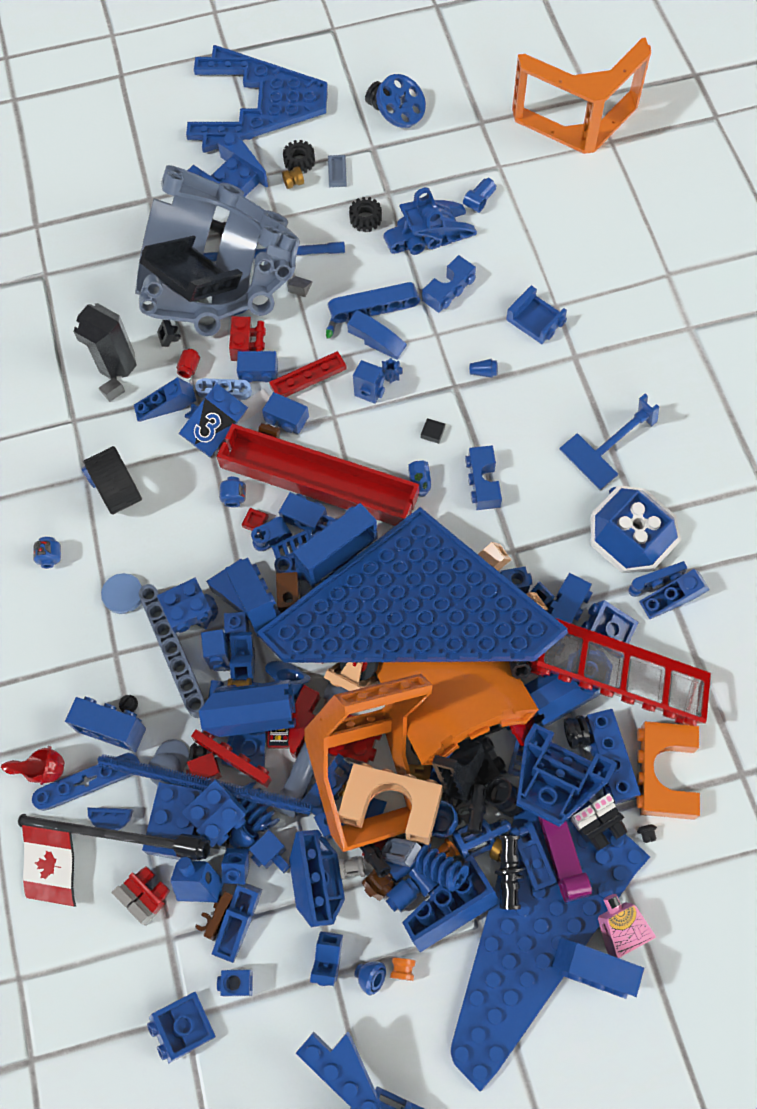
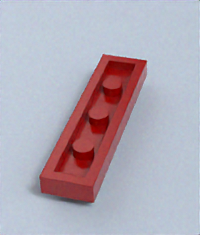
[269,351,347,397]
[191,729,272,788]

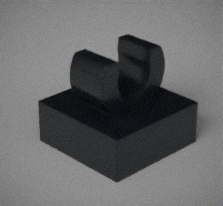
[157,320,181,347]

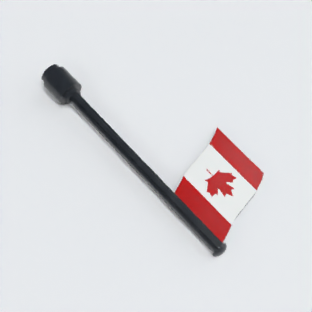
[18,814,211,907]

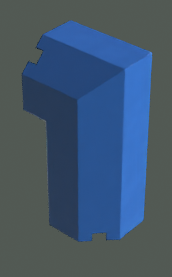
[524,648,612,728]
[199,680,296,737]

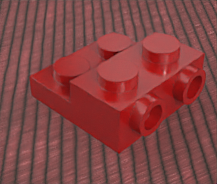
[328,714,382,764]

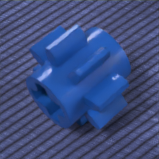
[381,358,403,384]

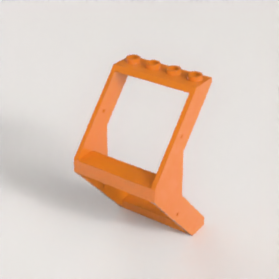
[512,37,651,154]
[305,674,432,852]

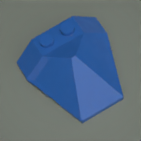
[516,723,617,827]

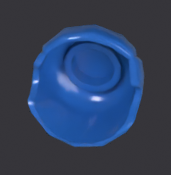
[432,800,458,838]

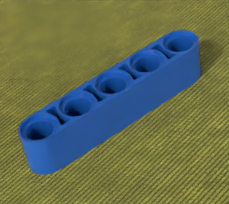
[327,282,420,323]

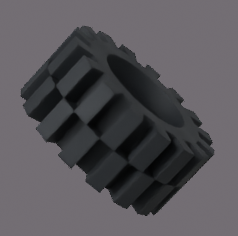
[283,140,315,173]
[349,197,382,232]

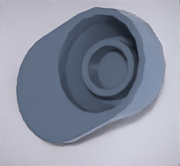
[148,739,189,786]

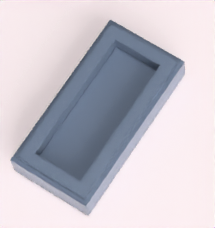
[328,155,347,188]
[381,837,422,867]

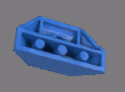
[289,830,345,928]

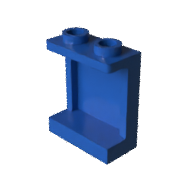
[506,285,567,344]

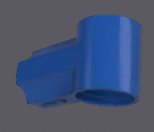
[463,177,497,213]

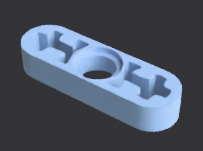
[195,378,252,400]

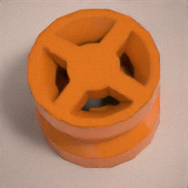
[390,958,416,981]

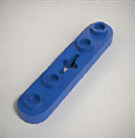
[32,753,140,811]

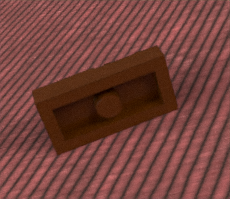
[195,891,233,941]

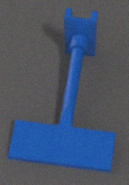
[559,393,659,490]

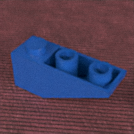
[134,377,197,422]
[639,569,710,619]

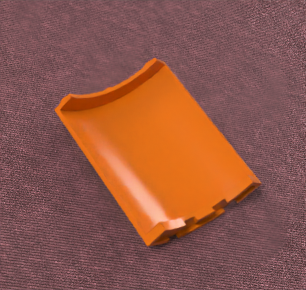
[375,661,539,765]

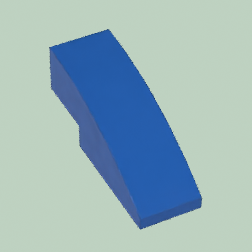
[347,310,407,360]
[212,883,263,963]

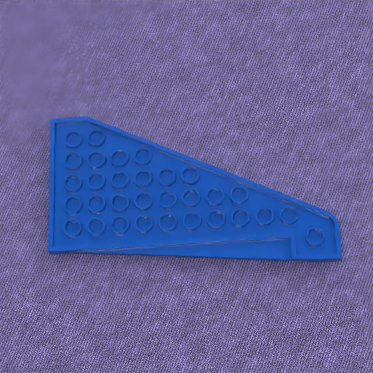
[451,801,650,1092]

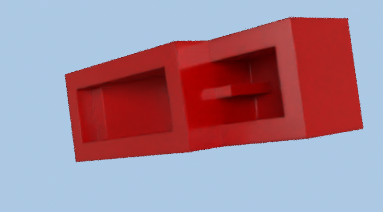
[289,685,321,759]

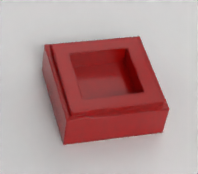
[241,508,269,533]

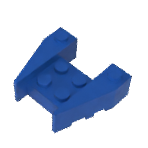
[187,132,268,197]

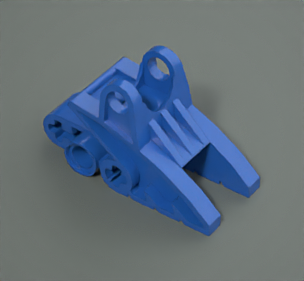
[383,187,477,255]

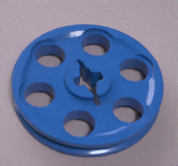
[376,74,426,128]

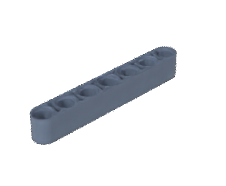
[138,584,206,718]

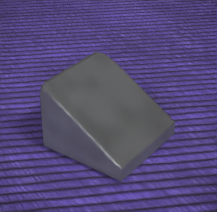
[287,276,312,297]
[98,378,125,402]

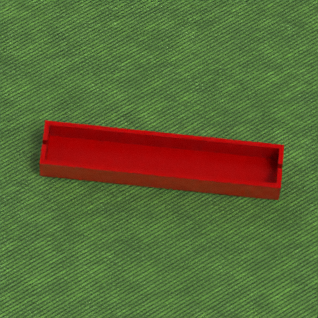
[216,423,419,526]

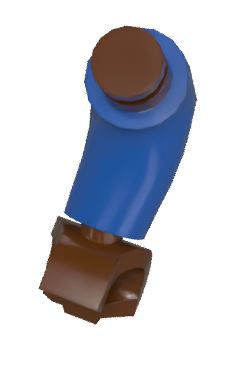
[362,835,432,901]

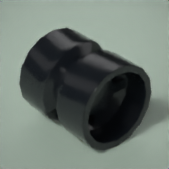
[486,777,523,817]

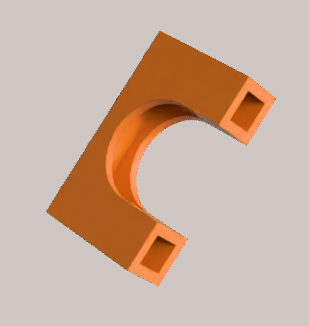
[636,721,700,820]

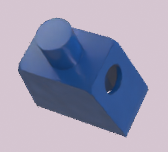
[171,857,224,903]

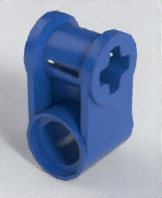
[251,517,292,551]

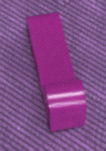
[538,816,592,903]

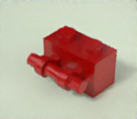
[229,316,266,361]

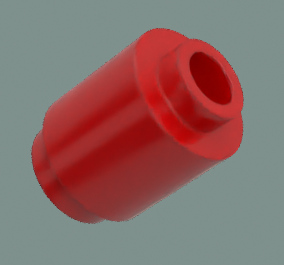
[176,349,200,379]

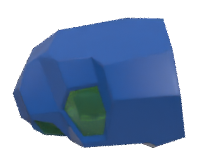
[408,460,431,497]

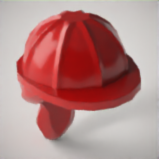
[1,745,65,785]

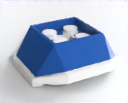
[590,485,681,573]

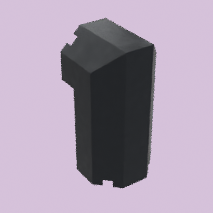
[73,303,137,379]

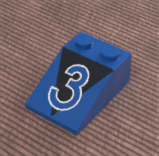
[178,383,248,457]

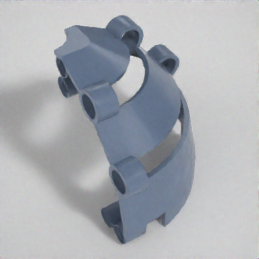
[135,165,300,336]

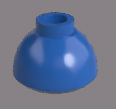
[229,819,259,848]
[354,961,386,996]

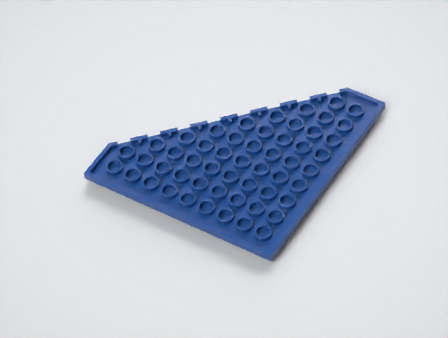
[257,507,568,663]

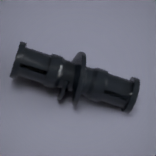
[495,835,525,910]

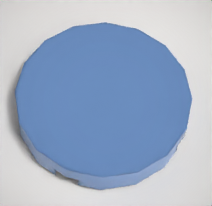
[101,573,142,614]

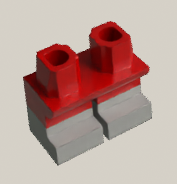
[111,866,171,926]

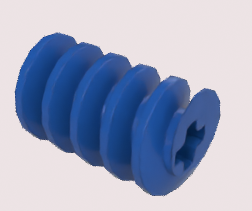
[235,781,280,833]
[415,845,469,892]

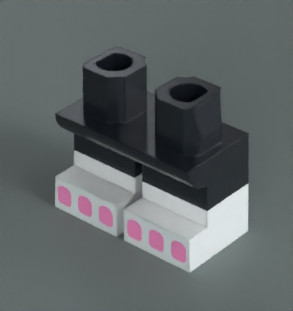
[570,793,627,851]

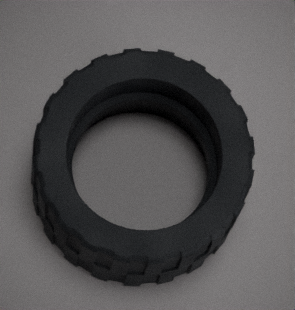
[83,446,142,515]

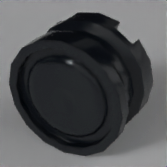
[365,81,390,111]
[564,715,590,749]

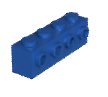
[585,709,641,804]

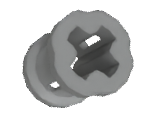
[339,856,365,880]

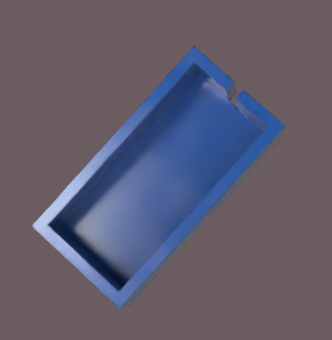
[293,503,378,587]

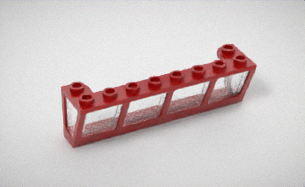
[529,618,711,727]

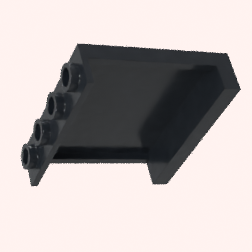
[139,236,243,302]

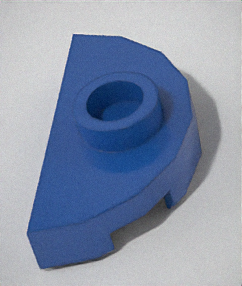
[87,807,133,831]

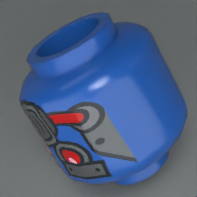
[219,476,246,507]
[33,537,61,569]

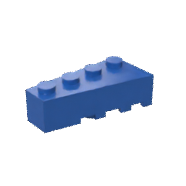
[545,573,593,661]
[402,854,500,952]

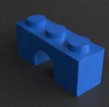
[422,255,476,313]
[465,445,502,510]

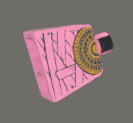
[598,894,656,958]

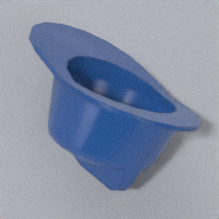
[265,661,311,700]

